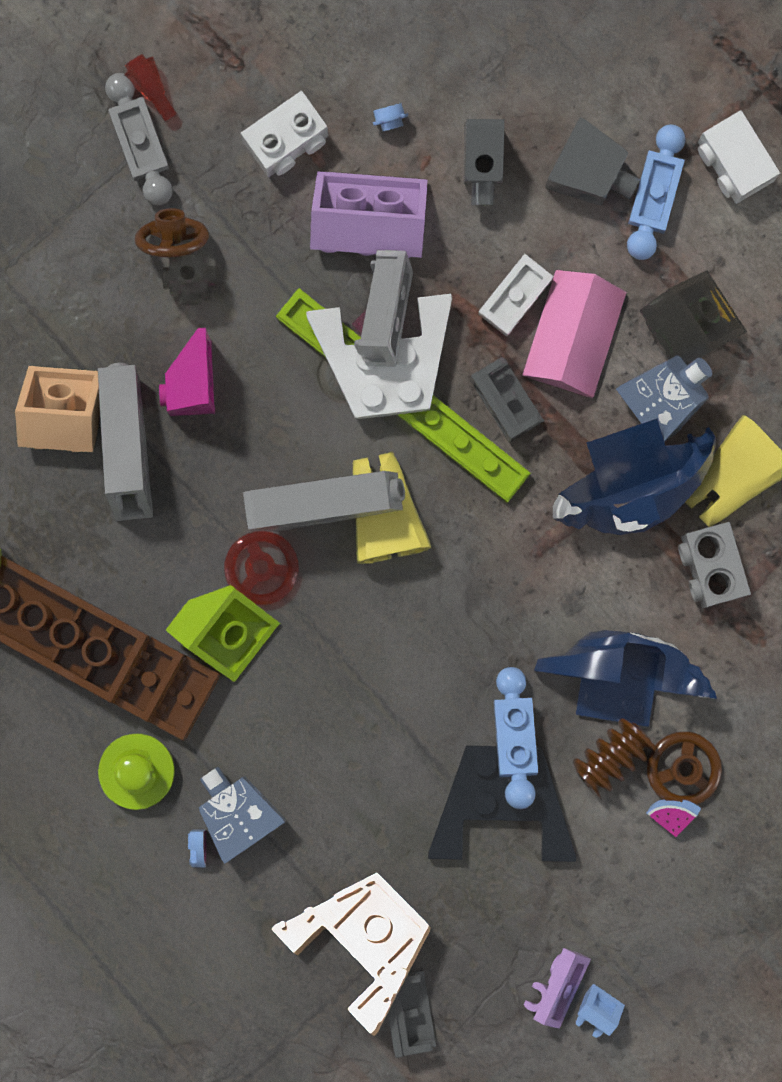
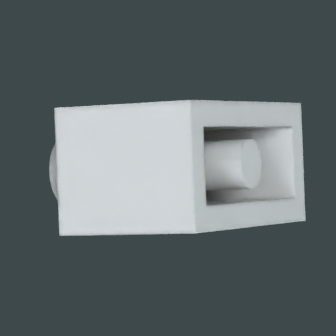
[698,110,780,204]

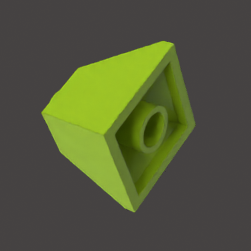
[165,585,280,682]

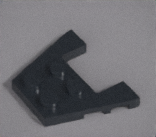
[428,745,576,862]

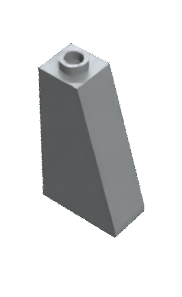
[98,363,153,521]
[243,471,405,532]

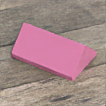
[522,270,627,398]

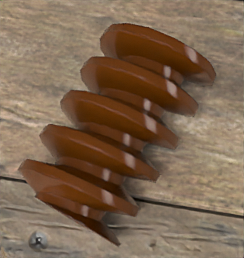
[573,718,658,800]

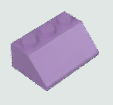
[310,171,428,258]

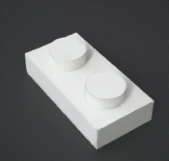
[478,254,554,336]

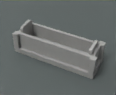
[354,250,413,367]

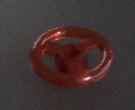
[224,531,299,605]

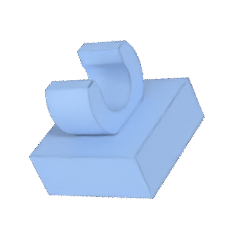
[576,984,625,1038]

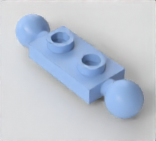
[627,124,686,260]
[494,667,538,809]

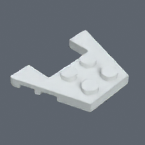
[306,294,452,420]

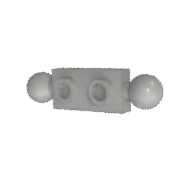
[105,73,172,205]

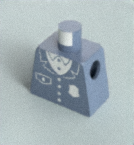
[616,355,712,442]
[198,767,286,864]

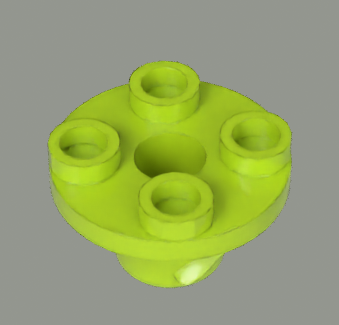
[98,733,175,810]

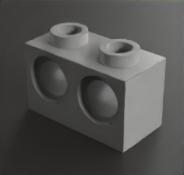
[678,522,751,608]

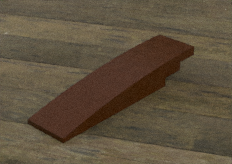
[0,555,221,741]

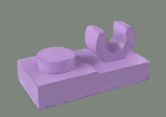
[524,948,591,1028]

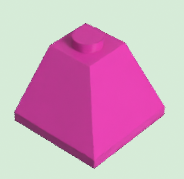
[159,328,215,416]

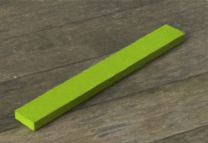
[275,288,531,503]

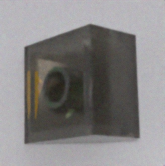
[639,270,747,366]

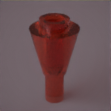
[124,54,177,122]

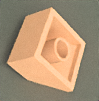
[15,366,100,452]

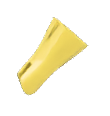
[685,415,782,527]
[353,452,431,564]

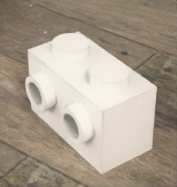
[241,91,328,178]

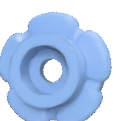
[372,103,408,131]

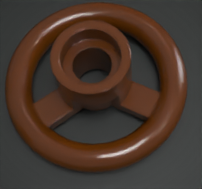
[135,208,209,258]
[647,731,722,805]

